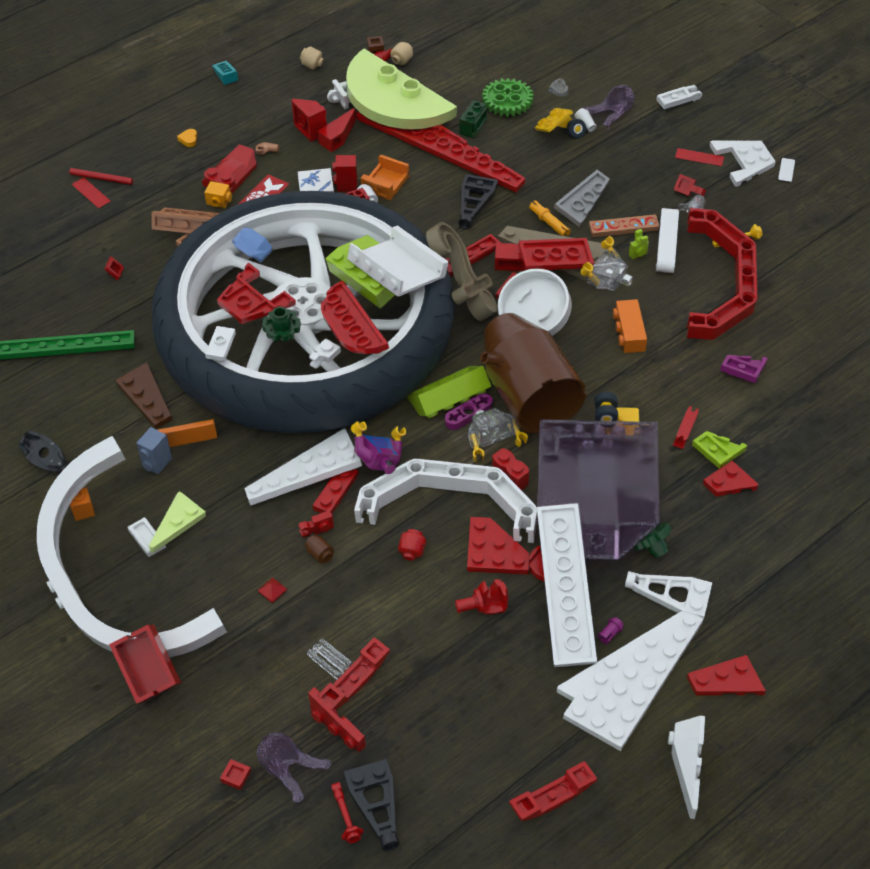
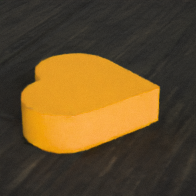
[177,129,197,147]

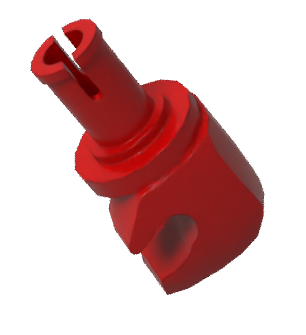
[455,579,508,615]

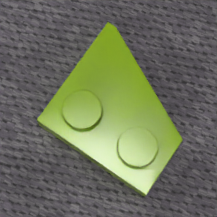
[692,431,747,469]

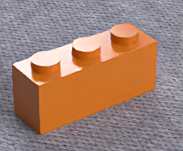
[612,299,647,353]

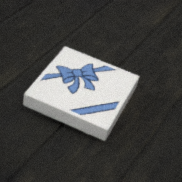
[298,168,334,192]

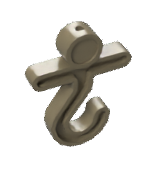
[426,222,498,321]

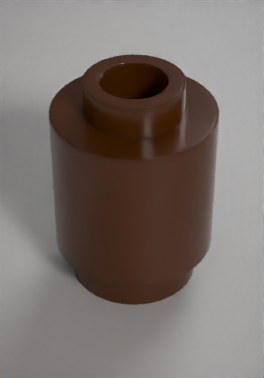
[305,535,334,564]

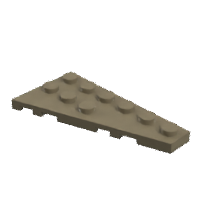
[498,226,613,281]

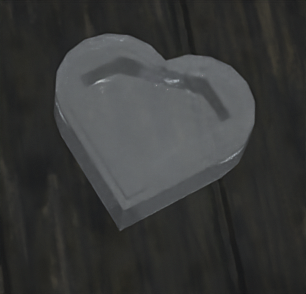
[549,79,568,96]

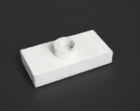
[205,326,236,361]

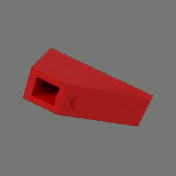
[318,108,356,152]

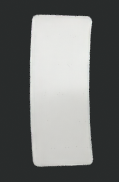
[778,158,795,182]

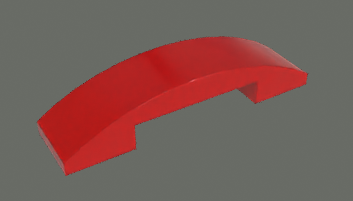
[318,637,390,710]
[509,761,597,821]

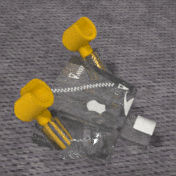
[580,236,633,291]
[467,408,528,462]

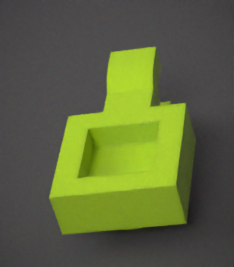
[629,229,649,259]

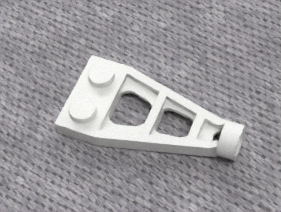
[625,571,712,619]

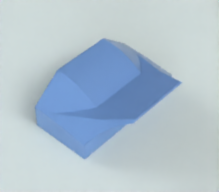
[232,227,272,263]

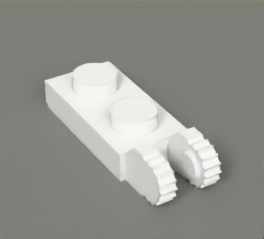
[656,85,702,109]

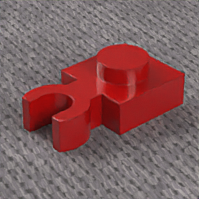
[298,510,334,537]

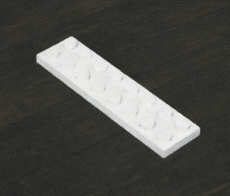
[537,503,597,667]

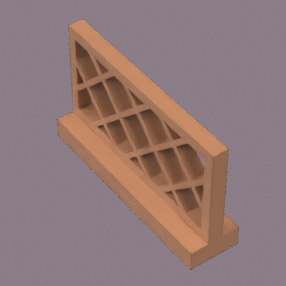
[151,207,219,233]

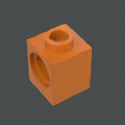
[70,487,95,521]

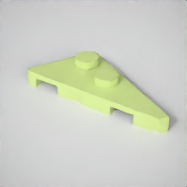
[149,491,206,553]

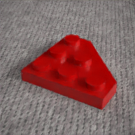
[467,517,529,575]

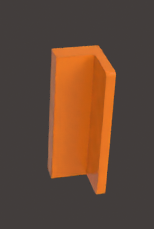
[158,419,217,447]

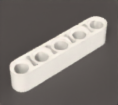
[656,208,679,273]

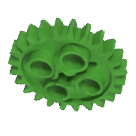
[482,78,533,117]

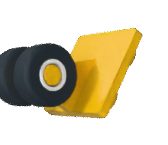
[535,108,586,138]
[595,392,640,440]

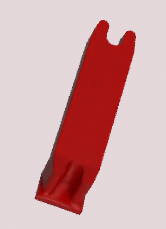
[673,406,699,449]

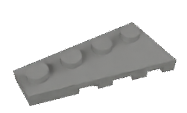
[554,170,610,228]

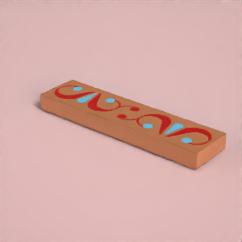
[589,215,660,237]

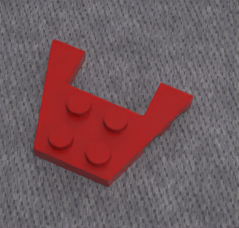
[217,263,296,324]

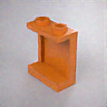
[360,155,409,201]

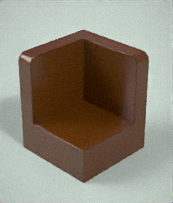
[367,36,384,54]

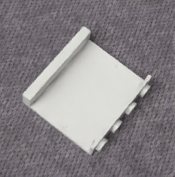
[347,226,448,297]

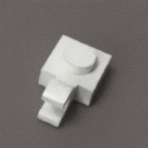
[309,339,341,369]

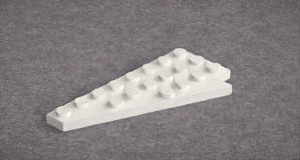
[557,611,703,751]

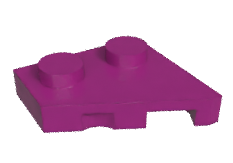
[720,355,768,383]

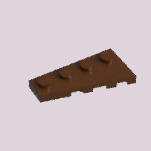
[116,363,172,429]

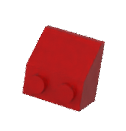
[291,99,328,142]

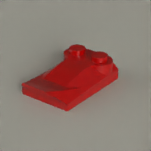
[202,144,257,194]

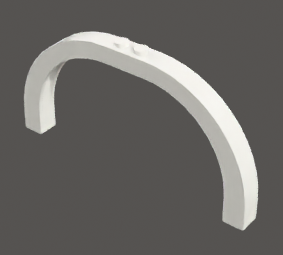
[37,436,227,657]

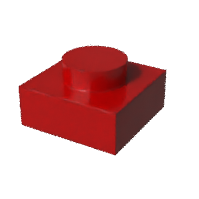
[220,759,251,790]

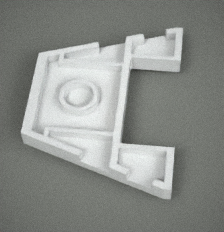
[710,141,775,187]

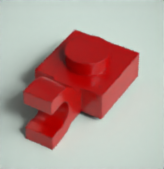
[673,174,706,196]

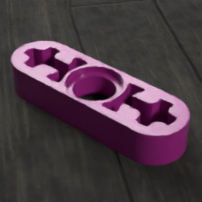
[445,394,492,430]

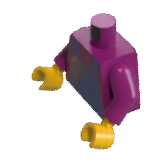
[351,421,406,474]

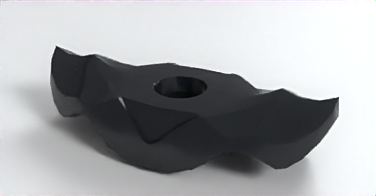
[19,430,69,473]

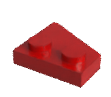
[703,461,759,497]

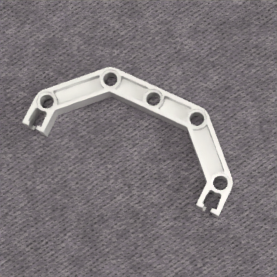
[354,459,537,543]

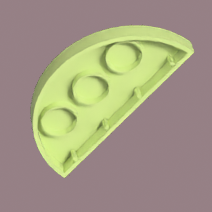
[346,49,457,129]

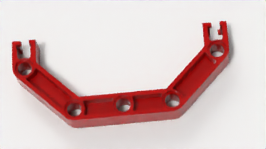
[687,208,757,340]

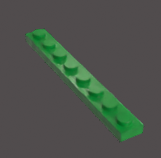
[0,330,135,359]

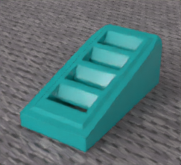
[212,61,238,85]

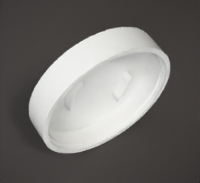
[498,269,572,336]

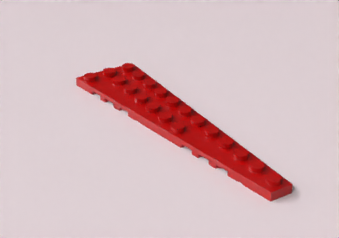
[356,112,526,192]

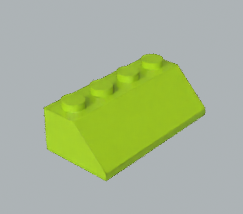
[407,366,491,418]

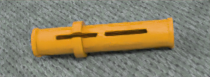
[529,200,571,236]

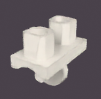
[327,79,351,109]

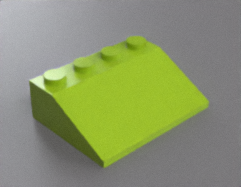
[325,235,395,309]

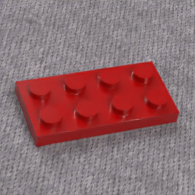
[518,238,594,270]

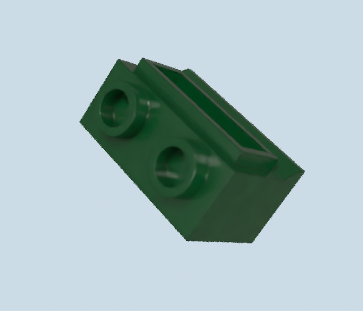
[459,100,488,138]

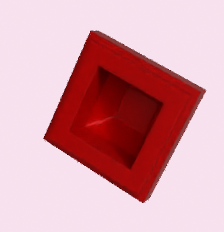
[104,256,124,280]
[258,577,287,603]

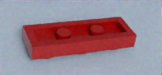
[313,468,359,514]

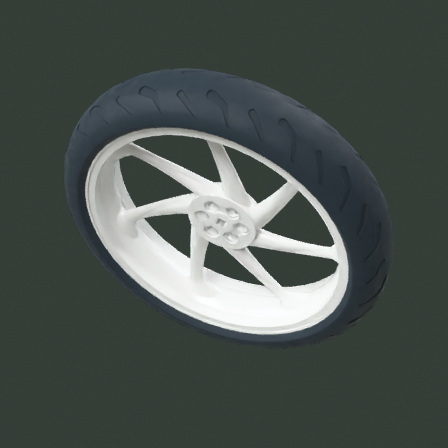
[152,191,454,433]

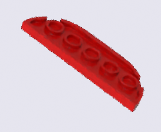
[321,280,389,354]

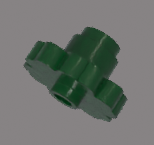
[262,307,301,341]
[632,522,672,558]

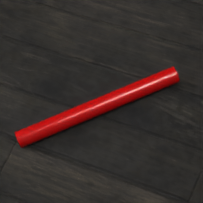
[69,168,133,185]

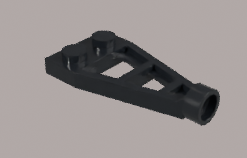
[458,174,498,229]
[344,759,400,851]

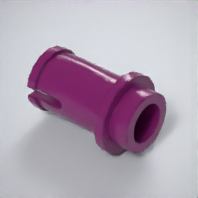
[598,617,624,644]

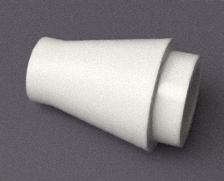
[575,108,596,132]

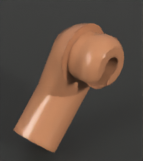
[255,142,280,155]

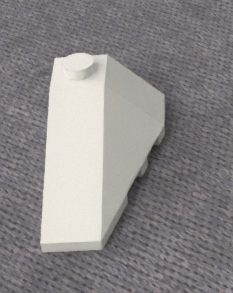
[668,716,705,819]

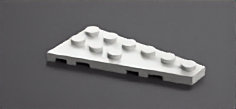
[244,428,362,506]

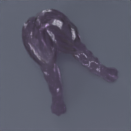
[583,85,635,128]
[256,732,332,802]

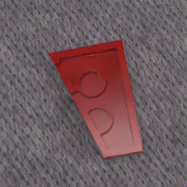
[687,655,766,696]
[308,687,366,752]

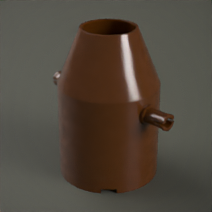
[480,313,587,433]

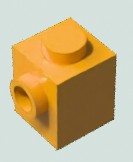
[204,181,232,208]

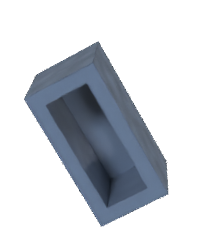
[136,427,172,474]

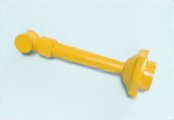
[712,224,762,248]

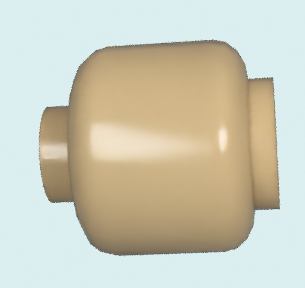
[390,42,413,65]
[300,47,324,70]

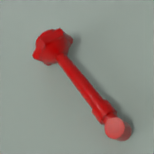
[331,782,364,844]

